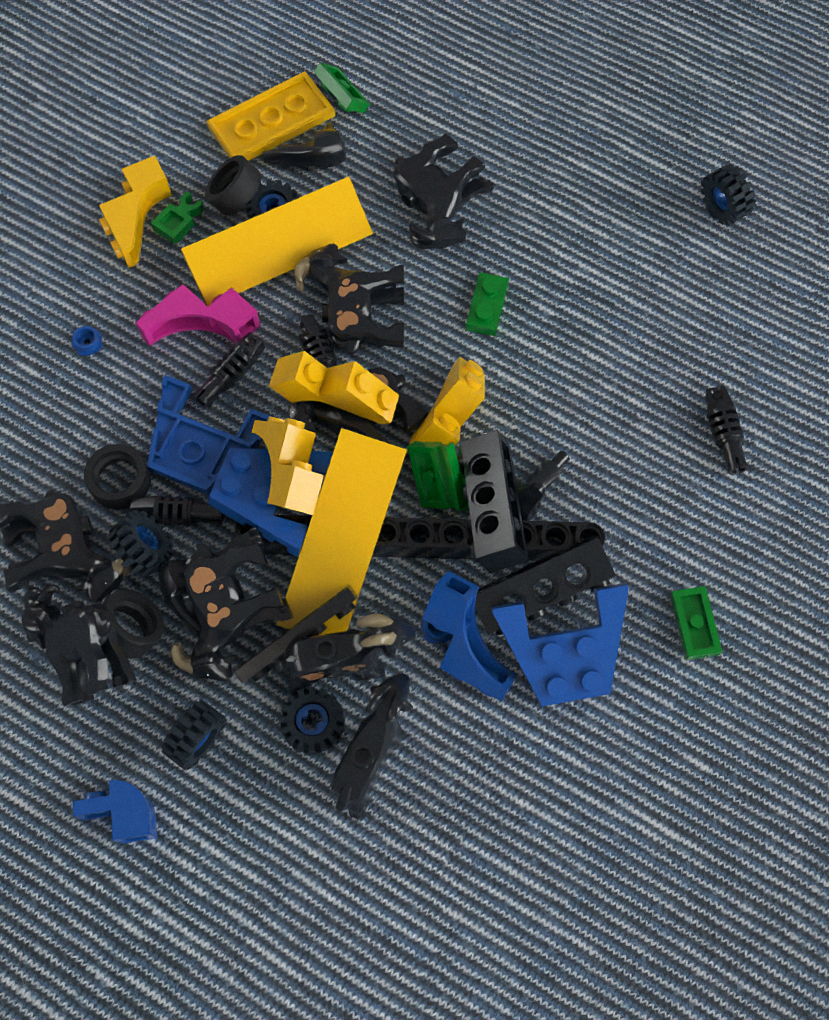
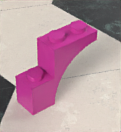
[136,284,260,346]

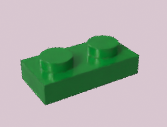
[314,62,370,113]
[466,272,509,337]
[669,586,723,661]

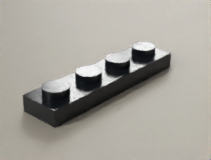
[234,585,358,683]

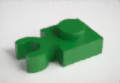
[151,192,204,245]

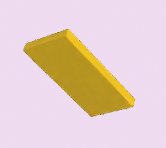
[206,71,336,161]

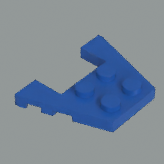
[147,375,272,495]
[208,448,333,557]
[491,583,629,706]

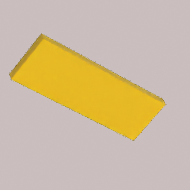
[180,177,373,306]
[276,428,407,635]

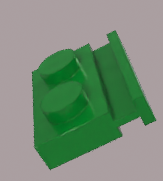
[407,441,467,510]

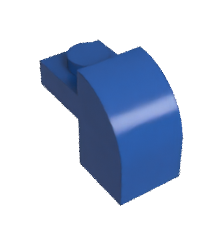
[73,780,158,844]

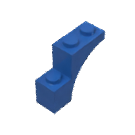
[422,571,517,701]

